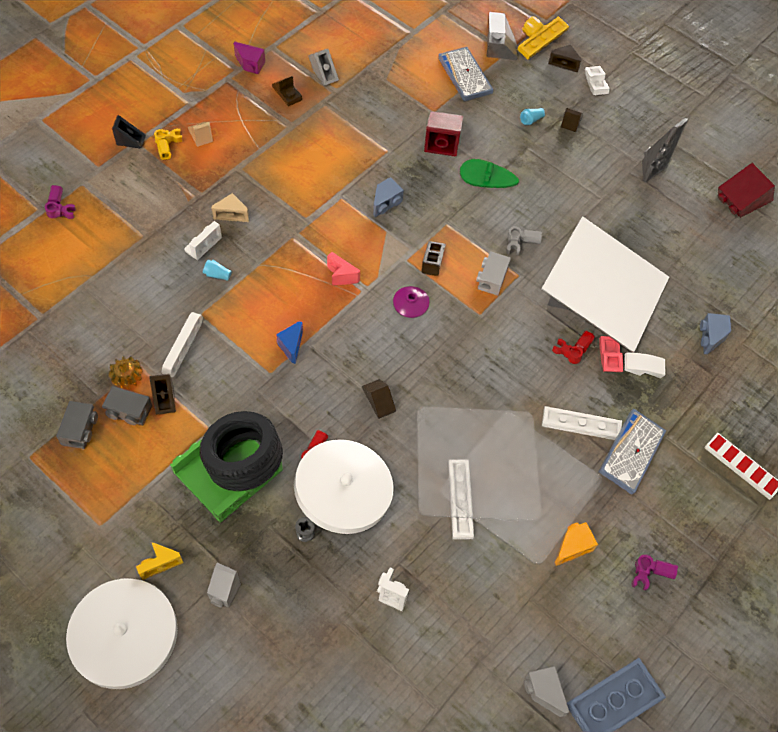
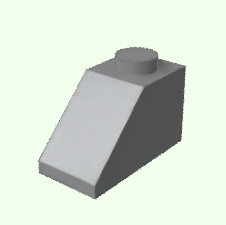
[308,49,339,85]
[207,563,241,608]
[524,666,569,717]

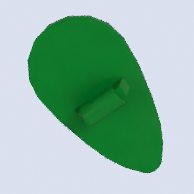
[460,159,519,188]

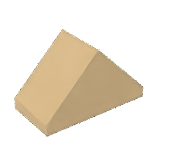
[188,122,213,147]
[212,193,249,222]

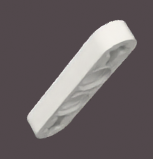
[162,312,203,377]

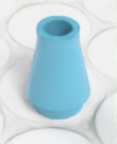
[520,108,545,125]
[203,260,232,281]

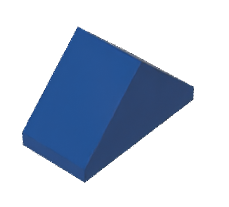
[276,321,303,364]

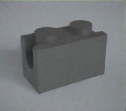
[102,386,153,426]
[56,401,98,449]

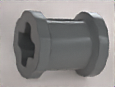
[295,517,315,542]

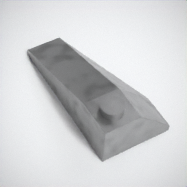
[486,12,518,60]
[642,118,688,182]

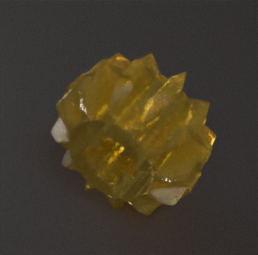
[108,356,143,389]

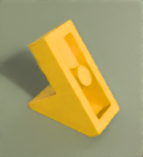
[136,542,183,580]

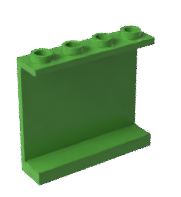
[170,440,283,523]

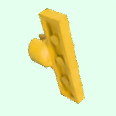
[517,16,569,59]

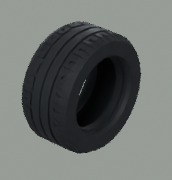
[199,411,283,491]

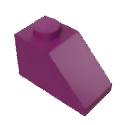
[233,42,266,74]

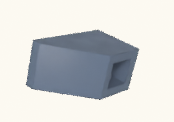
[373,177,403,217]
[700,313,731,354]

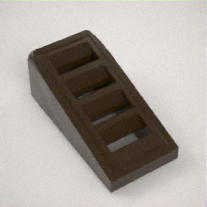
[421,241,446,276]

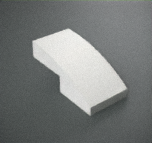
[585,66,610,95]
[625,353,665,378]

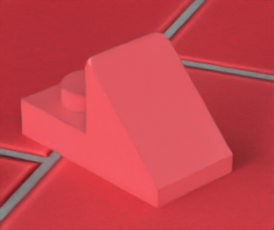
[327,252,360,285]

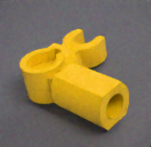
[154,129,182,160]

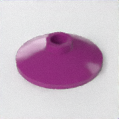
[393,286,429,318]

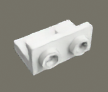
[185,221,222,260]
[377,568,409,611]

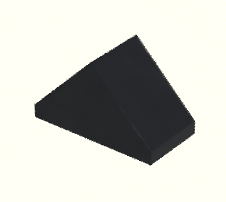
[112,115,146,149]

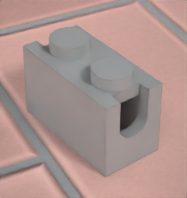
[476,251,511,296]

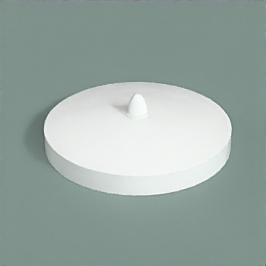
[294,440,393,534]
[66,579,177,689]

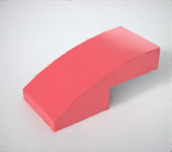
[599,336,623,372]

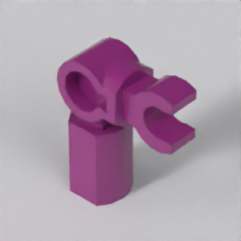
[45,185,76,219]
[632,554,678,591]

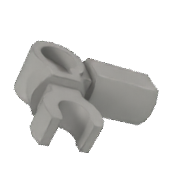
[506,226,542,255]

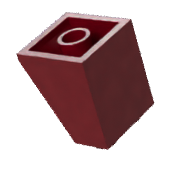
[424,111,463,157]
[717,163,775,218]

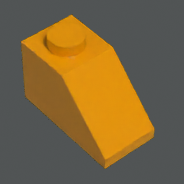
[555,522,598,566]

